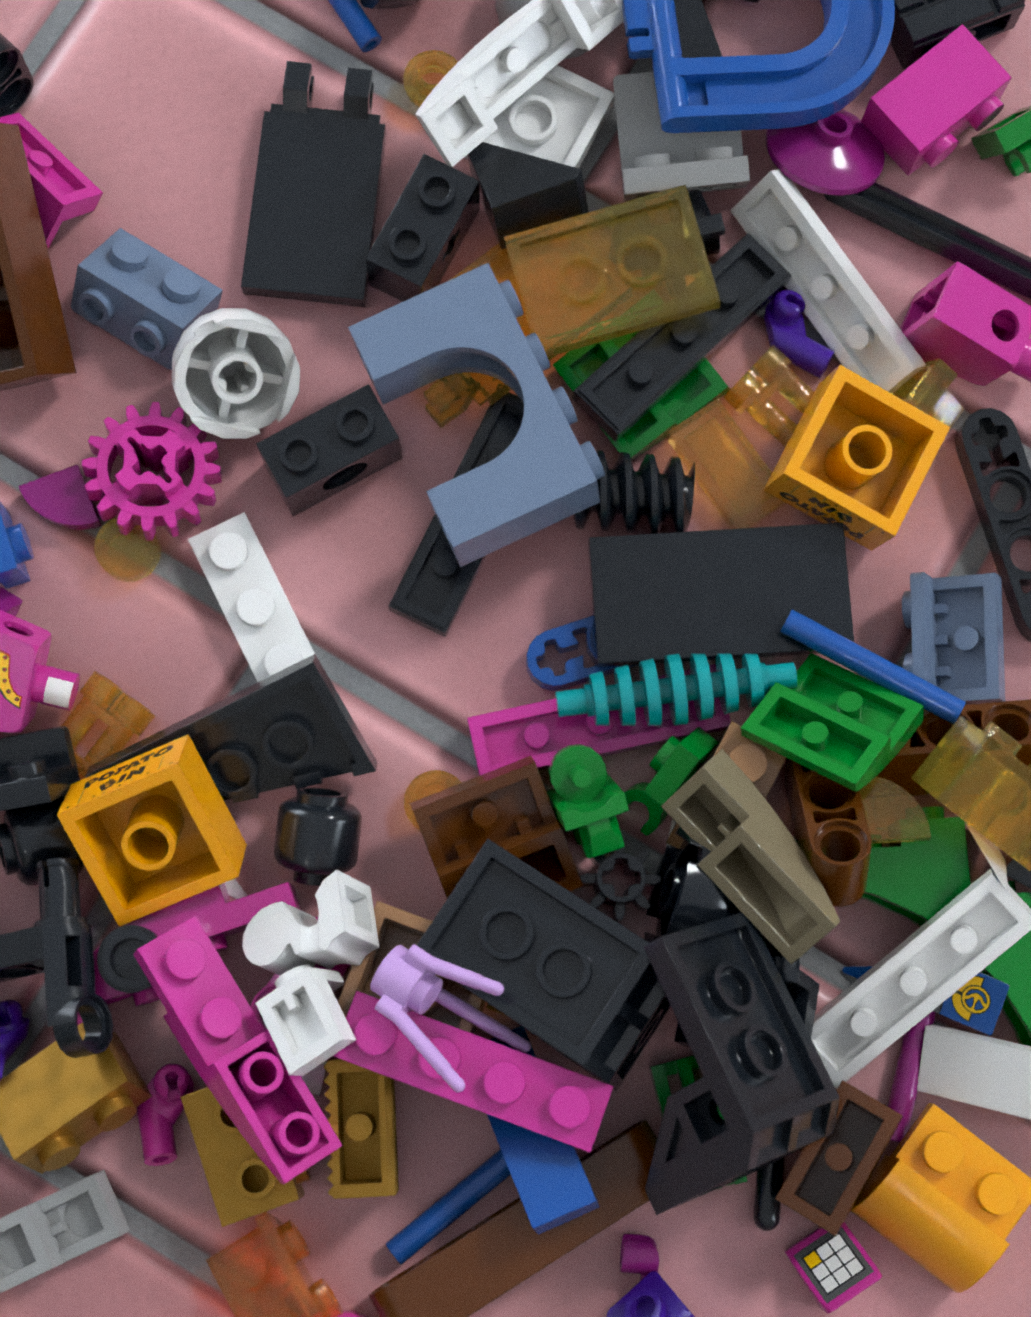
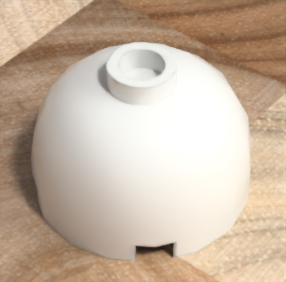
[171,308,300,439]

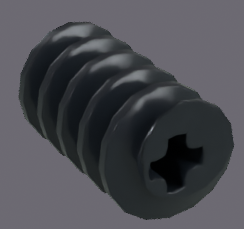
[573,450,695,534]

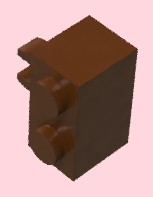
[775,1080,903,1236]

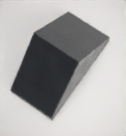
[467,142,589,249]

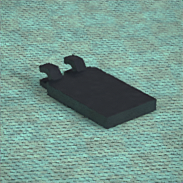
[241,61,386,307]

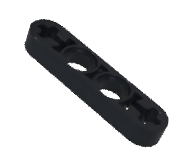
[955,408,1031,642]

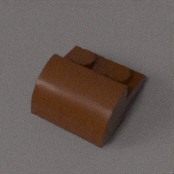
[410,756,583,899]

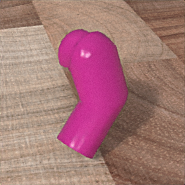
[137,1063,194,1166]

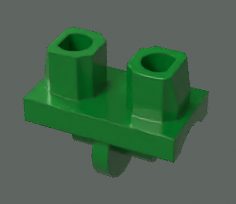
[546,744,630,859]

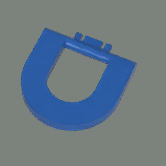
[622,0,895,133]

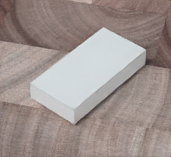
[917,1024,1031,1120]

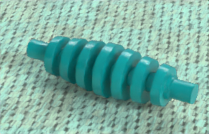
[555,653,797,726]

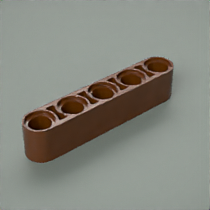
[368,1119,657,1317]

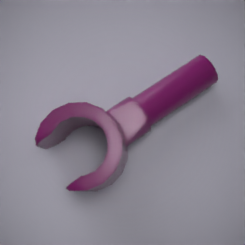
[620,1234,659,1282]

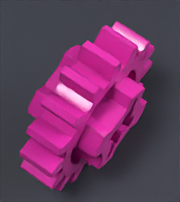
[82,402,222,541]

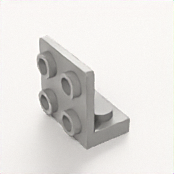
[613,71,750,201]

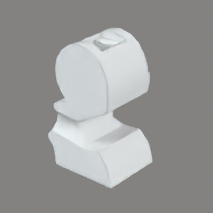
[243,870,380,976]

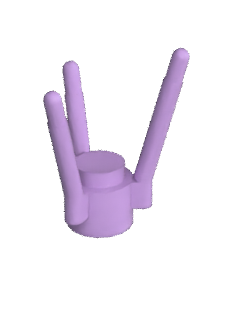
[370,944,531,1092]

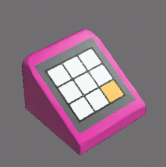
[784,1222,882,1314]

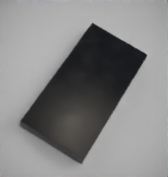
[588,523,854,667]

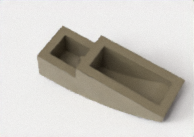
[661,749,840,965]

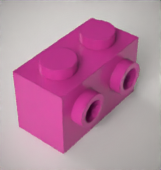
[861,24,1012,176]

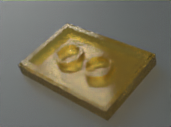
[504,184,720,357]

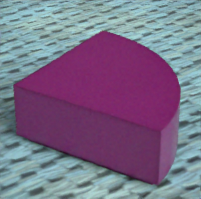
[18,464,102,530]

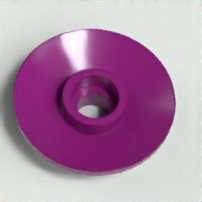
[765,109,885,195]

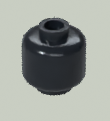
[274,787,362,886]
[0,796,84,885]

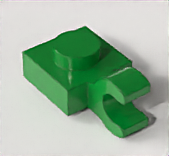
[621,727,719,836]

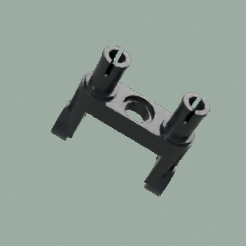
[0,858,113,1058]

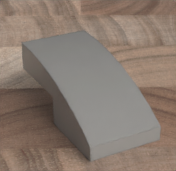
[0,1170,130,1293]

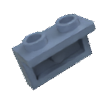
[71,228,223,370]
[902,572,1006,705]

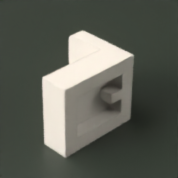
[256,965,356,1076]

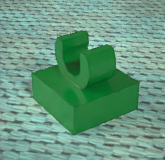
[971,106,1031,177]

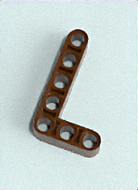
[785,699,1031,907]

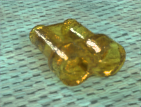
[723,344,814,447]
[61,670,156,777]

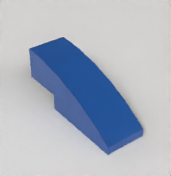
[487,1026,600,1235]

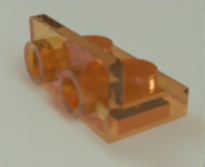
[206,1211,343,1317]

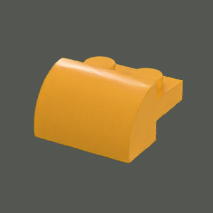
[851,1103,1031,1293]

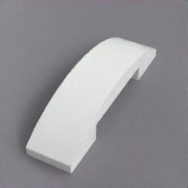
[415,0,623,167]

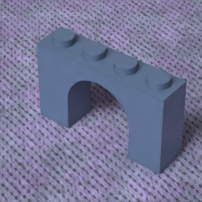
[348,263,605,567]

